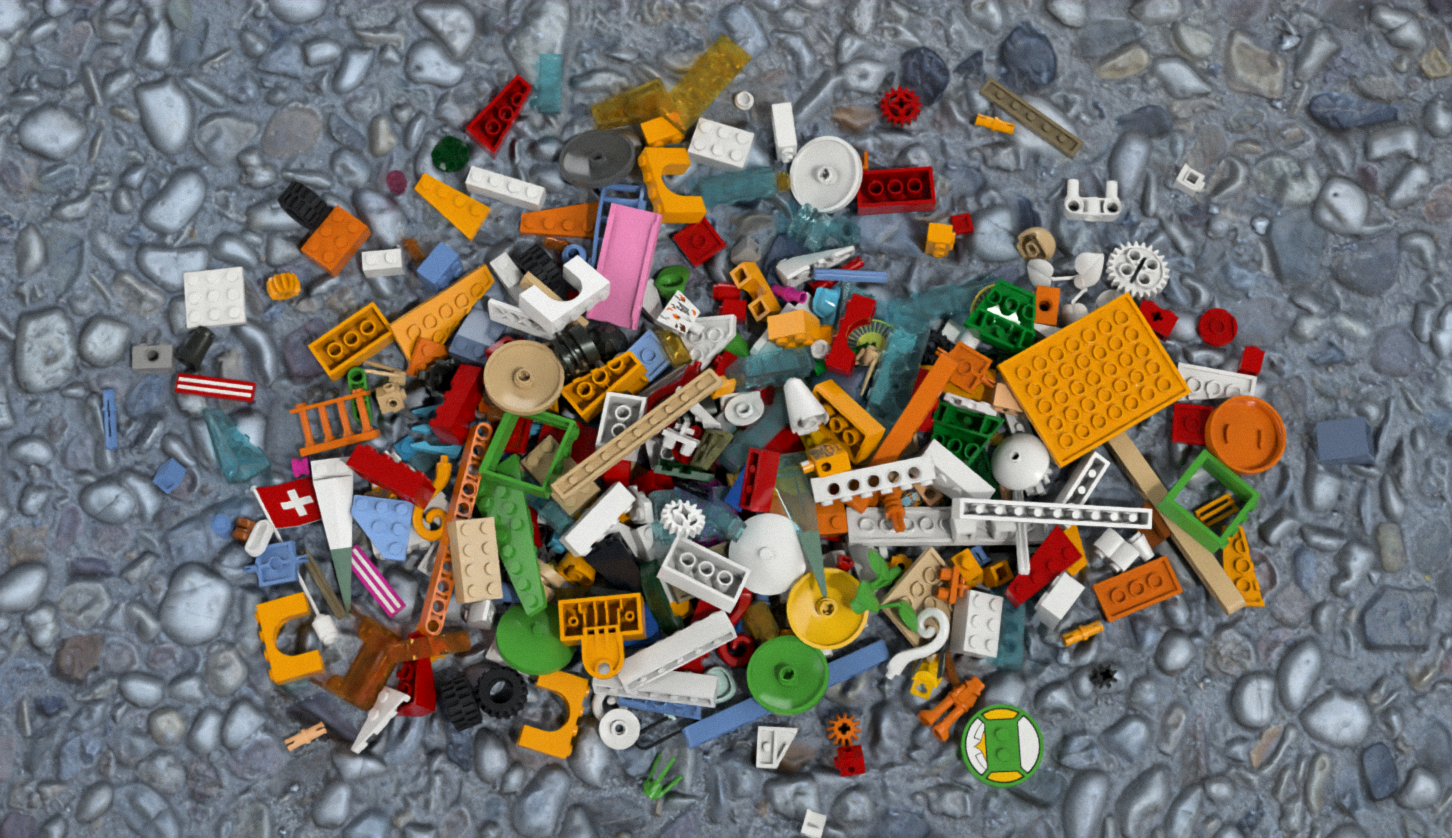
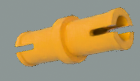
[975,113,1015,135]
[1061,619,1104,647]

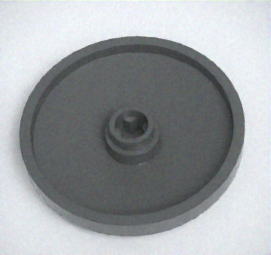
[559,129,636,189]

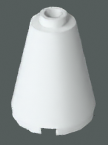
[783,377,829,435]

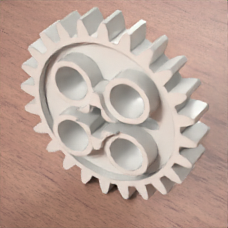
[1105,241,1170,301]

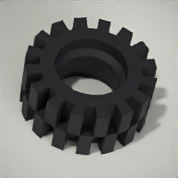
[914,330,951,366]

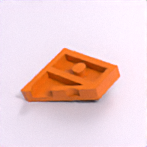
[406,336,450,377]

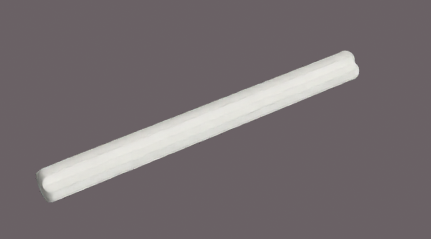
[1011,490,1030,575]

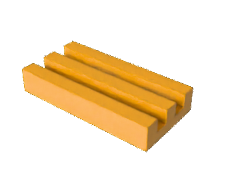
[1194,493,1240,528]

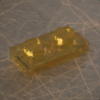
[657,330,692,368]

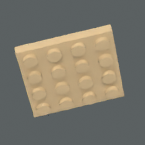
[879,547,959,663]

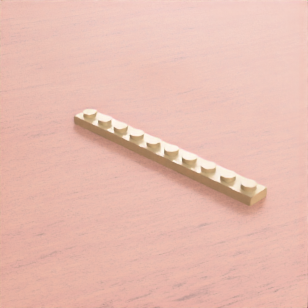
[550,368,723,503]

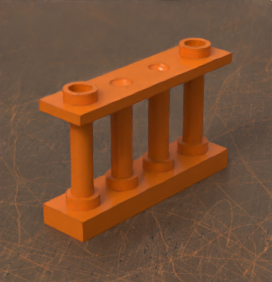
[289,388,382,457]

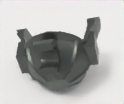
[588,322,629,365]
[416,358,462,399]

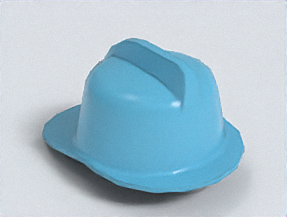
[812,285,840,326]

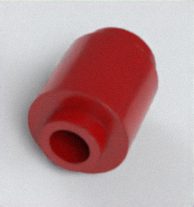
[713,282,741,302]

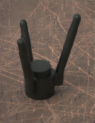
[910,636,950,679]

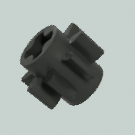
[1092,664,1117,689]

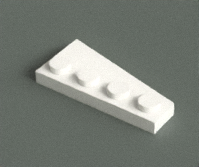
[1177,362,1257,401]

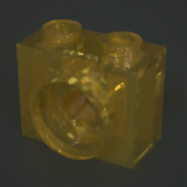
[742,600,779,645]

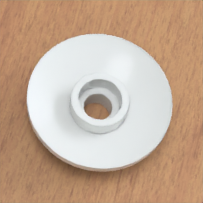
[724,393,764,426]
[599,708,640,750]

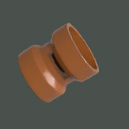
[231,517,256,542]

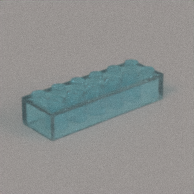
[865,304,935,430]

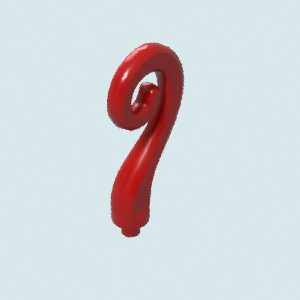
[646,360,702,435]
[717,587,755,668]

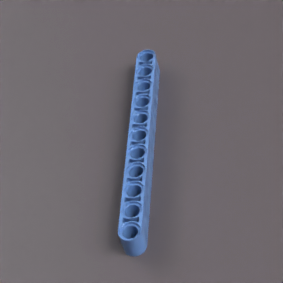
[681,640,892,749]

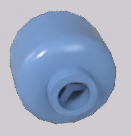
[561,244,587,265]

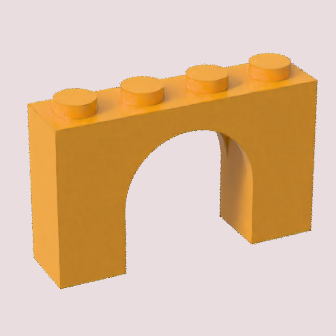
[638,147,707,223]
[254,592,326,686]
[515,671,590,760]

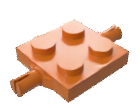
[934,341,996,395]

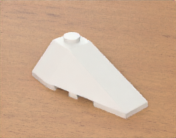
[775,246,855,288]

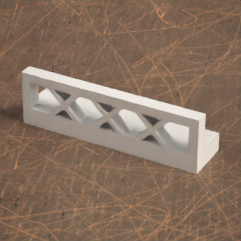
[488,298,567,341]

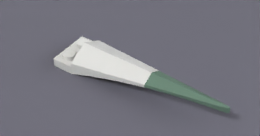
[311,456,354,618]

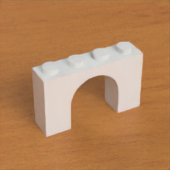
[519,255,610,335]

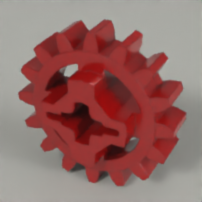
[880,86,922,128]

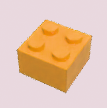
[767,309,821,351]

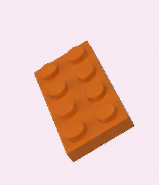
[1092,555,1183,624]

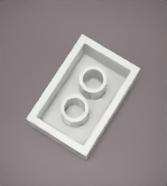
[688,117,755,176]
[595,392,648,462]
[1034,573,1085,630]
[949,590,1003,659]

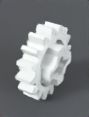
[660,500,705,539]

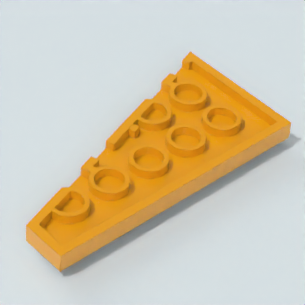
[388,264,495,363]

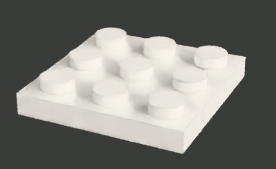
[184,267,247,330]

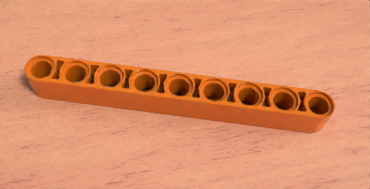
[845,353,960,515]

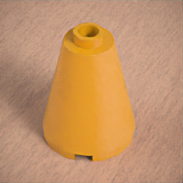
[555,542,597,587]

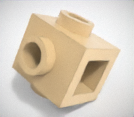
[375,382,407,414]

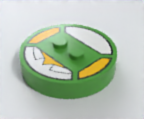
[960,704,1044,789]

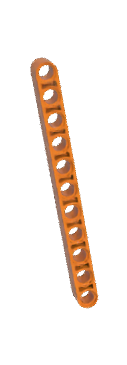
[418,422,493,636]

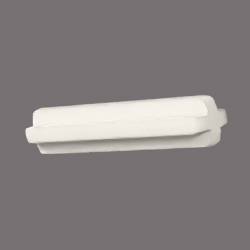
[638,364,688,398]

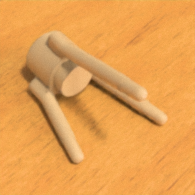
[856,345,882,396]
[364,360,407,393]

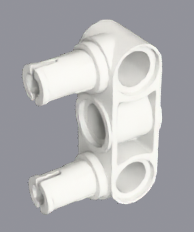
[1063,179,1122,222]

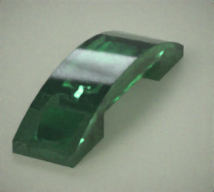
[640,558,686,637]

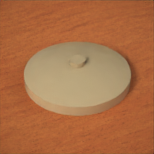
[484,340,564,416]

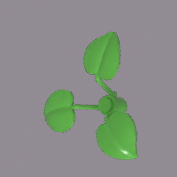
[850,548,918,634]

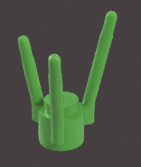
[642,753,683,801]

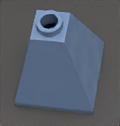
[811,366,869,408]

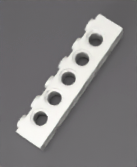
[811,455,937,506]

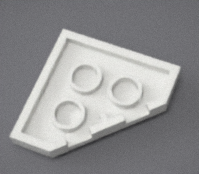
[677,314,737,371]

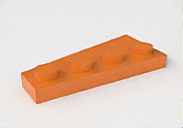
[520,201,599,240]

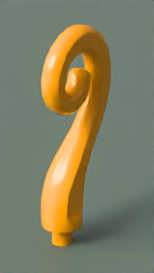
[412,455,452,541]

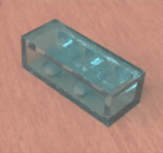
[534,54,564,115]

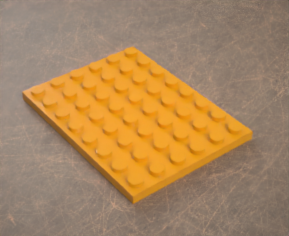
[996,292,1192,469]

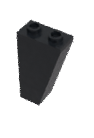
[584,531,657,603]

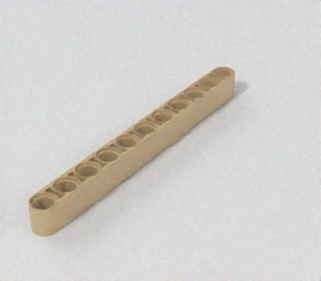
[1105,431,1246,616]

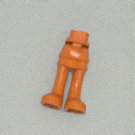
[917,675,985,743]

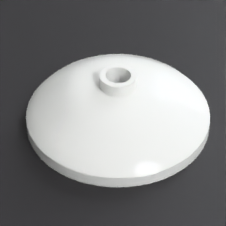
[991,433,1050,491]

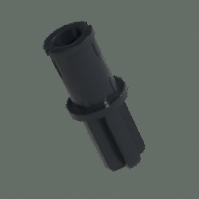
[675,477,710,500]

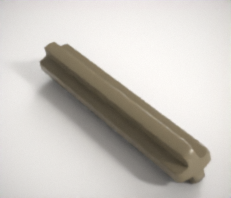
[299,549,347,620]

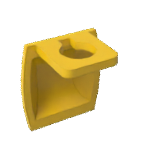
[910,656,943,699]

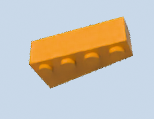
[562,350,648,423]

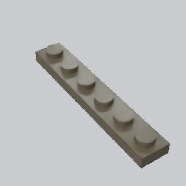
[979,77,1084,159]

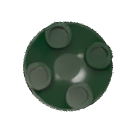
[431,135,470,173]

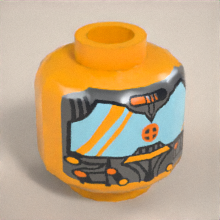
[900,486,922,507]

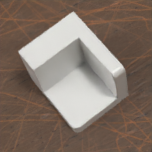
[800,809,827,838]

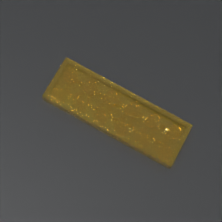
[654,34,752,134]

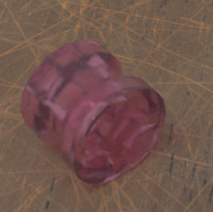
[386,170,407,194]

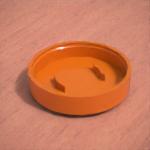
[1205,395,1286,477]

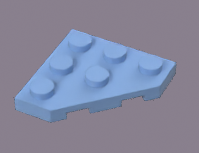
[351,495,415,562]

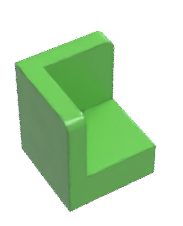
[720,332,750,360]

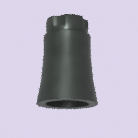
[175,326,216,371]

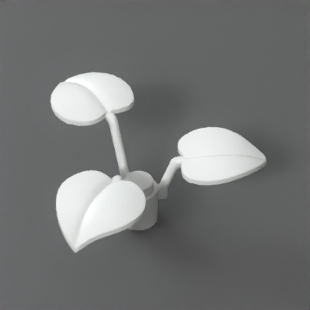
[1027,252,1104,326]

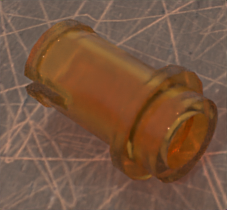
[544,235,570,254]
[403,238,426,264]

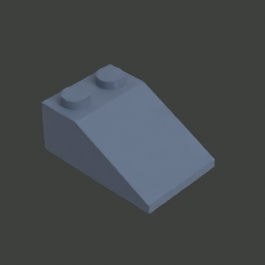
[448,307,508,370]

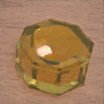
[778,172,791,192]

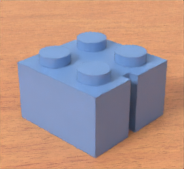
[416,241,464,294]

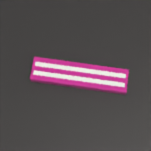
[351,544,407,619]

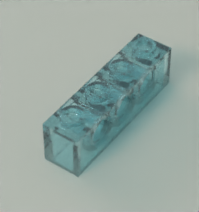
[993,586,1026,671]

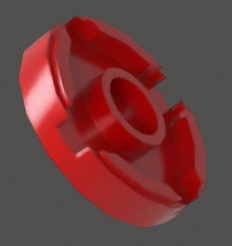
[1197,308,1238,347]

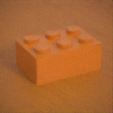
[301,205,371,278]

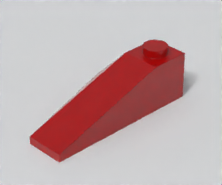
[394,630,436,717]

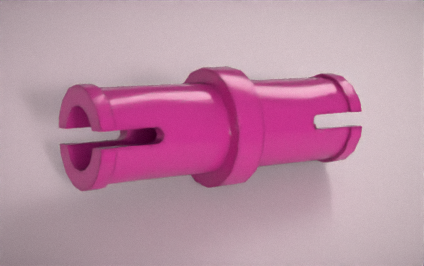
[771,284,807,304]

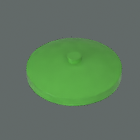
[496,603,577,675]
[747,635,829,716]

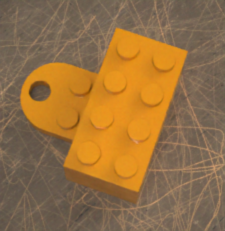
[558,593,647,680]

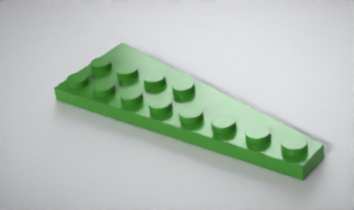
[475,453,548,617]

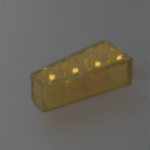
[590,77,676,130]

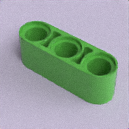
[347,367,374,426]

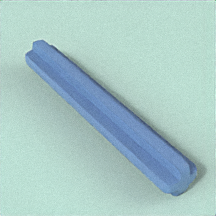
[812,268,887,283]

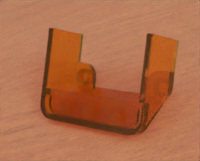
[309,609,406,711]

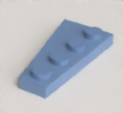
[619,696,701,720]

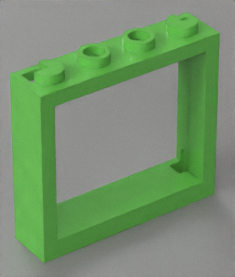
[478,411,580,499]
[1156,449,1261,554]

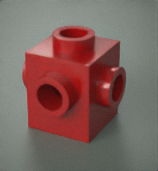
[834,744,865,777]

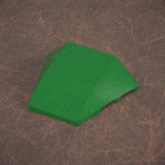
[963,279,1036,354]
[931,401,1005,467]

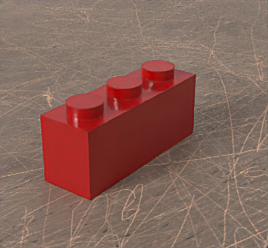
[738,447,781,513]

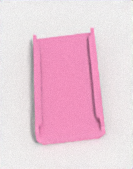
[586,203,663,330]

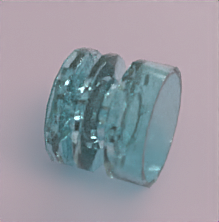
[786,203,836,253]

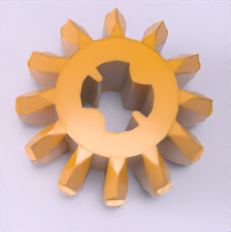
[266,272,301,301]

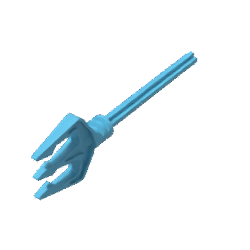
[410,403,600,459]

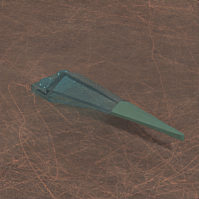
[775,451,827,598]

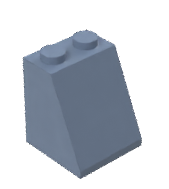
[1313,416,1375,465]

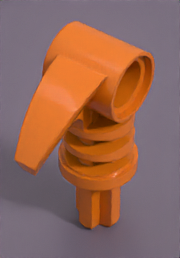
[868,481,906,533]

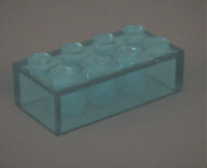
[724,346,816,393]

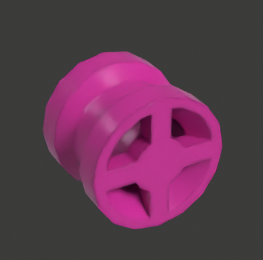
[292,456,312,478]

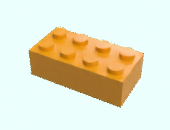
[308,302,396,383]
[812,379,886,465]

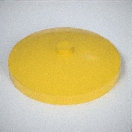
[786,567,869,650]

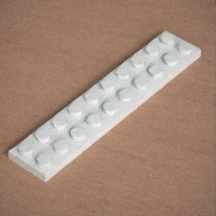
[845,507,1049,547]

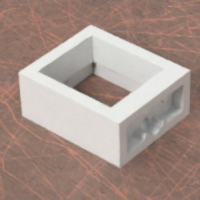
[771,102,797,163]

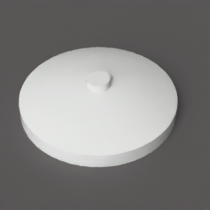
[789,136,863,214]
[729,513,809,595]

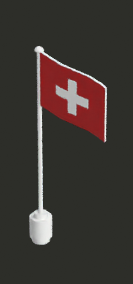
[250,477,339,645]

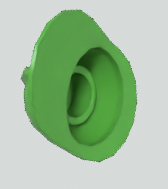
[654,265,690,303]

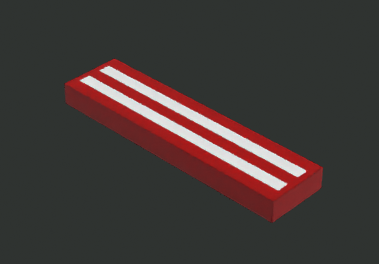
[174,373,257,403]

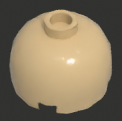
[1017,227,1056,262]

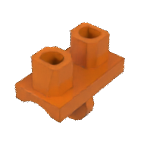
[935,566,970,605]

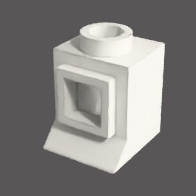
[1173,163,1205,197]

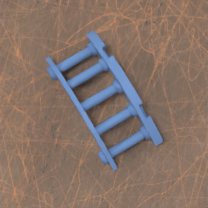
[588,181,649,270]

